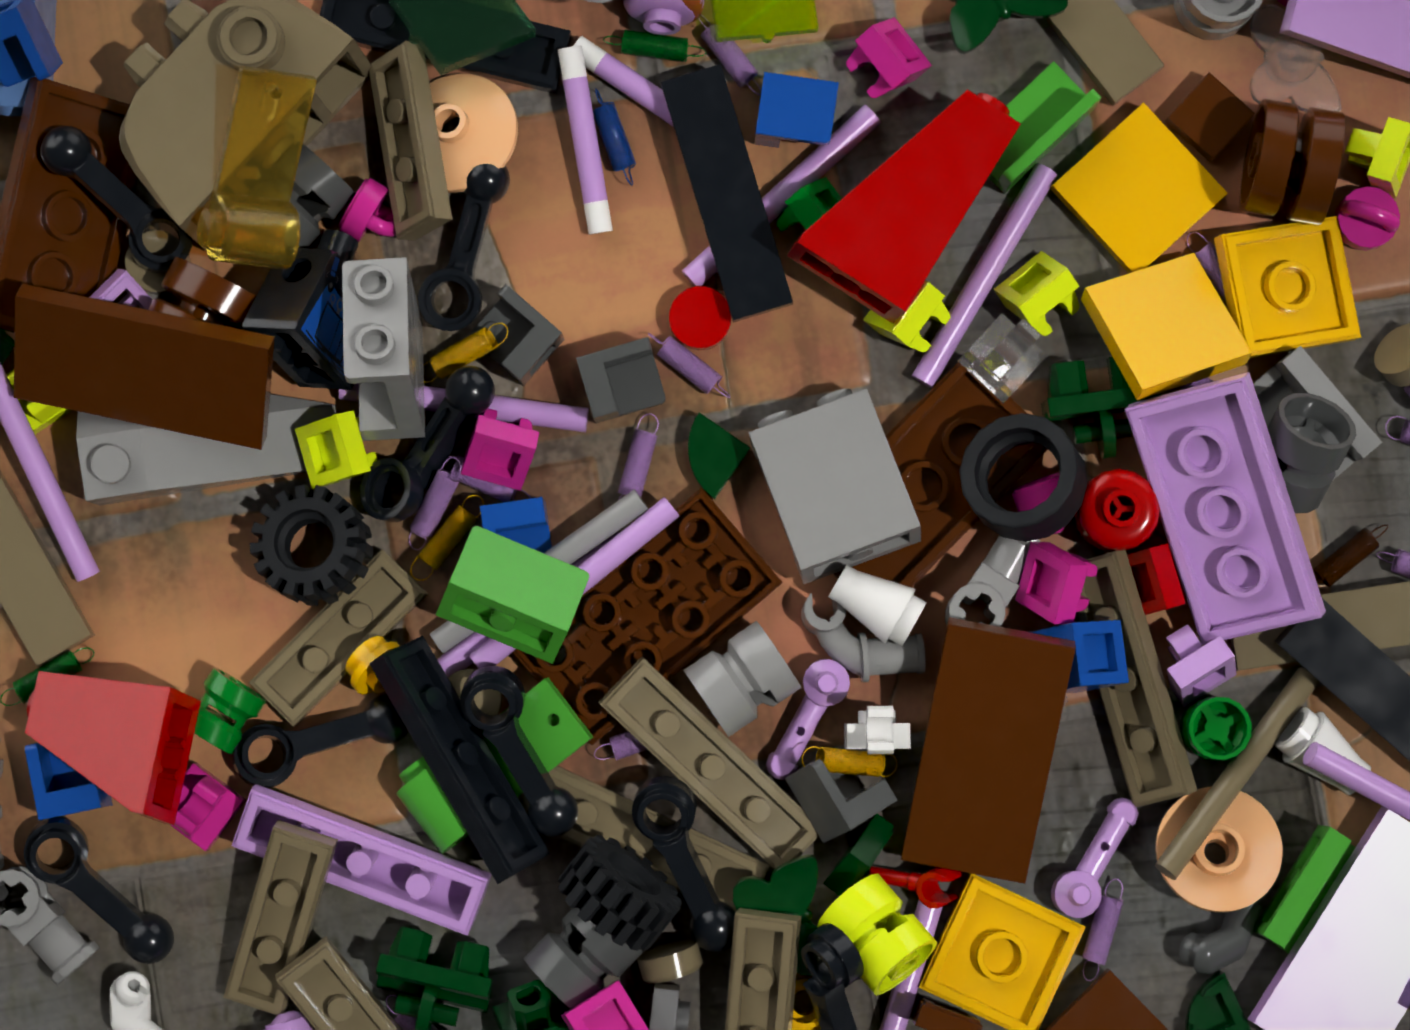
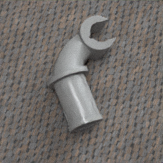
[801,593,925,683]

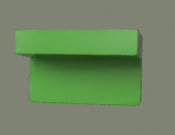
[988,61,1102,194]
[436,526,589,664]
[1254,824,1355,954]

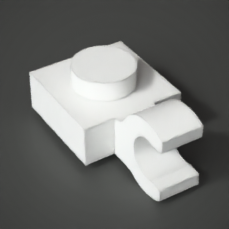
[844,706,911,754]

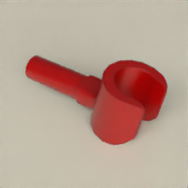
[869,865,962,908]

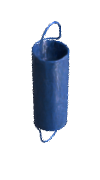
[593,89,636,186]

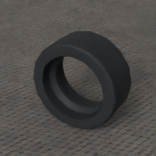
[959,413,1087,542]

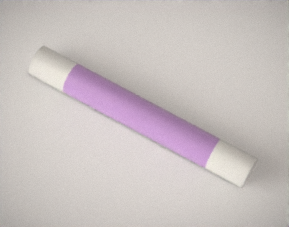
[573,36,673,126]
[557,45,613,235]

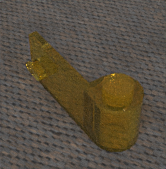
[197,65,317,269]

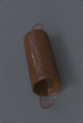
[1313,525,1388,587]

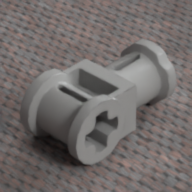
[945,535,1041,627]
[0,866,100,986]

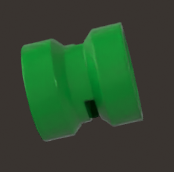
[194,667,267,754]
[1180,697,1252,760]

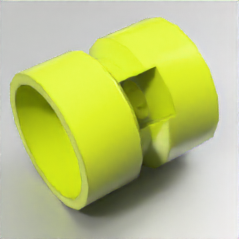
[817,873,938,996]

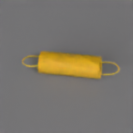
[423,323,508,383]
[410,495,484,581]
[802,746,898,777]

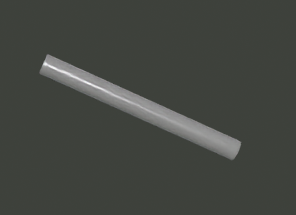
[430,489,648,653]

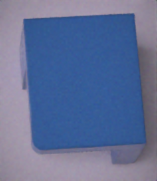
[0,0,63,87]
[755,72,839,148]
[480,497,552,553]
[1030,620,1129,693]
[25,743,113,820]

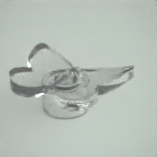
[1249,4,1342,112]

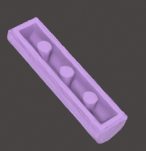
[231,784,492,936]

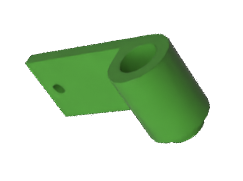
[396,677,593,854]

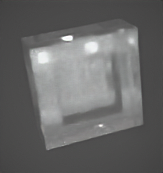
[958,313,1048,403]

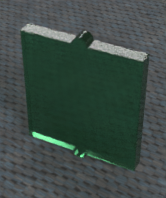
[389,0,536,76]

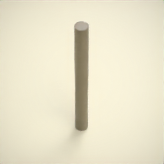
[1155,668,1319,880]

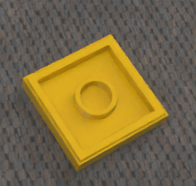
[1050,102,1228,273]
[1214,216,1361,358]
[1081,253,1252,401]
[918,873,1086,1030]

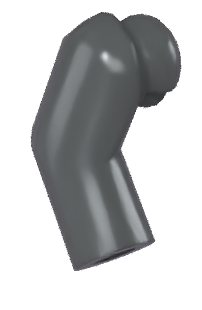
[1179,903,1262,974]

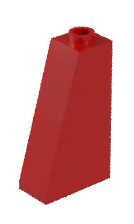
[787,90,1021,324]

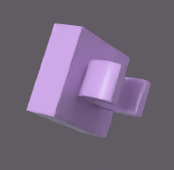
[1166,624,1237,707]

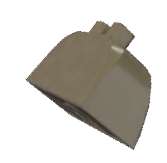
[119,0,372,251]

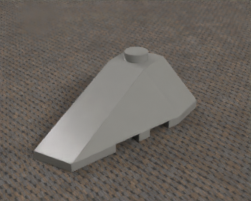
[76,394,337,506]

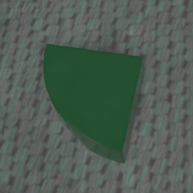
[688,412,750,500]
[823,813,894,896]
[1185,971,1251,1030]

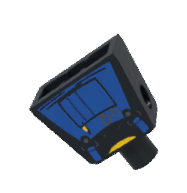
[242,230,358,390]

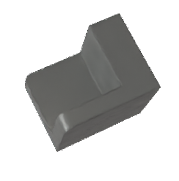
[470,284,565,386]
[576,337,666,424]
[785,759,897,843]

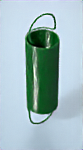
[603,29,707,62]
[0,648,95,706]

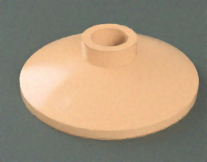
[430,74,518,193]
[1155,786,1283,913]

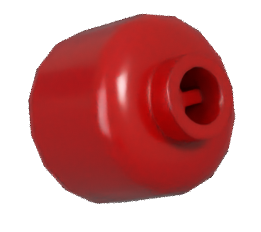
[1074,469,1160,552]

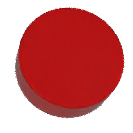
[669,286,731,350]

